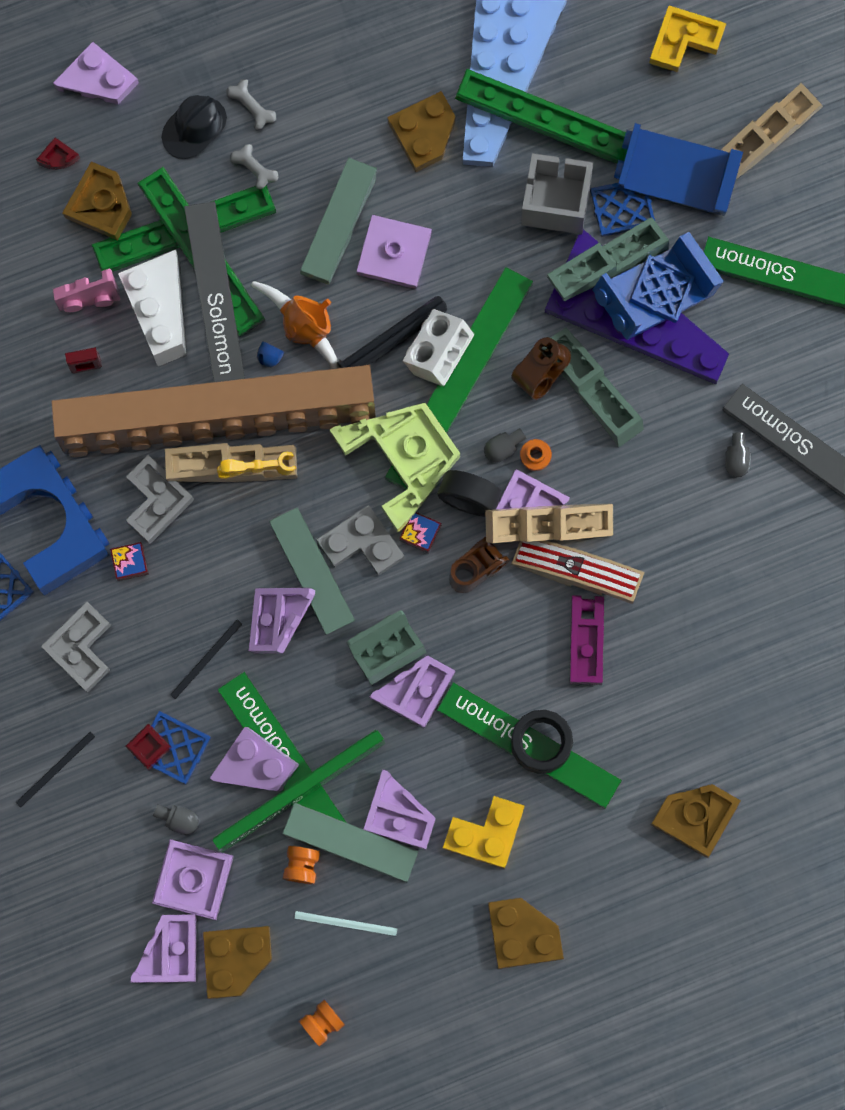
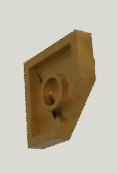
[387,91,456,172]
[62,161,132,240]
[651,784,741,858]
[488,898,564,969]
[203,926,272,999]

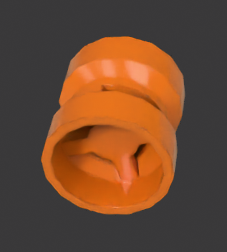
[283,846,320,884]
[299,999,345,1047]

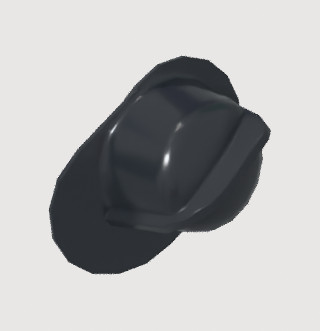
[161,95,227,159]

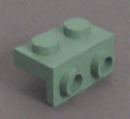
[347,610,427,685]

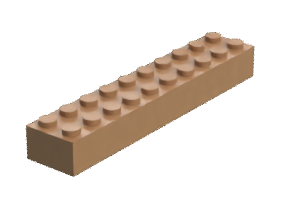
[52,365,376,457]

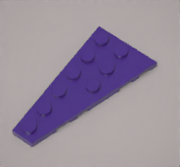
[545,229,729,385]

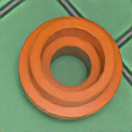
[520,439,552,471]

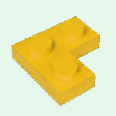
[649,5,726,72]
[443,796,525,869]

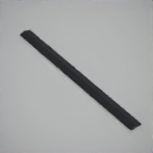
[170,619,242,699]
[15,732,95,808]

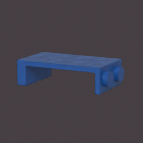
[614,123,743,216]
[592,232,724,340]

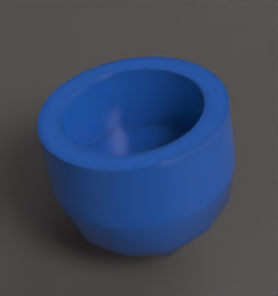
[257,341,284,368]

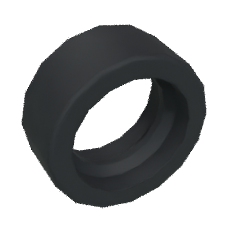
[437,470,502,517]
[511,709,573,774]

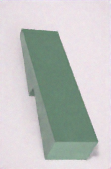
[300,157,377,285]
[547,217,669,301]
[542,327,644,447]
[269,507,355,635]
[283,803,419,882]

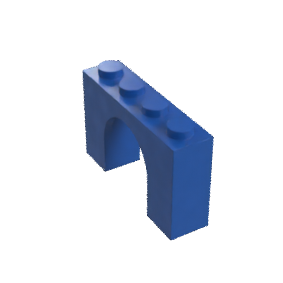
[0,445,110,596]

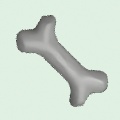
[226,79,276,130]
[230,144,279,189]

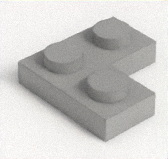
[126,455,194,544]
[316,505,405,576]
[41,602,111,693]

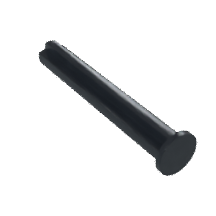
[336,296,447,368]

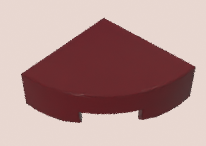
[36,137,80,170]

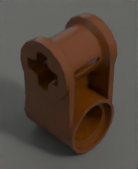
[511,337,571,400]
[449,537,510,593]

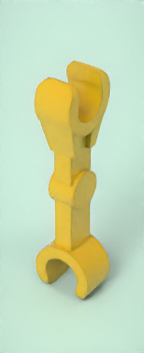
[217,451,296,479]

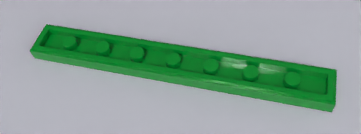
[385,267,533,490]

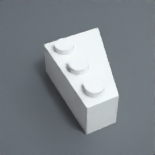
[118,250,186,367]

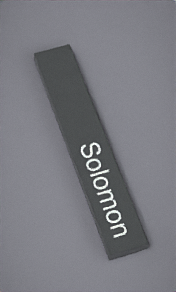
[184,201,245,382]
[723,383,845,499]

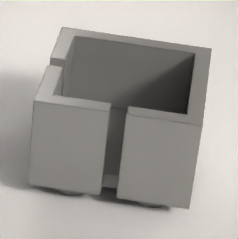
[521,153,593,234]

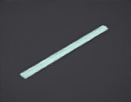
[294,911,397,936]

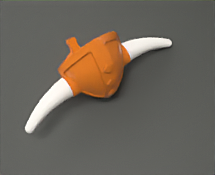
[251,281,340,369]

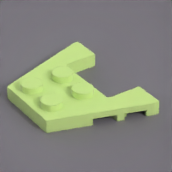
[329,403,460,532]

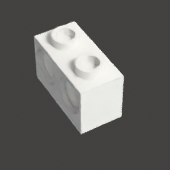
[403,309,474,387]

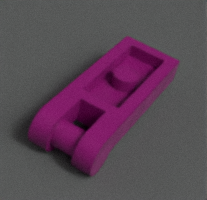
[570,595,604,685]

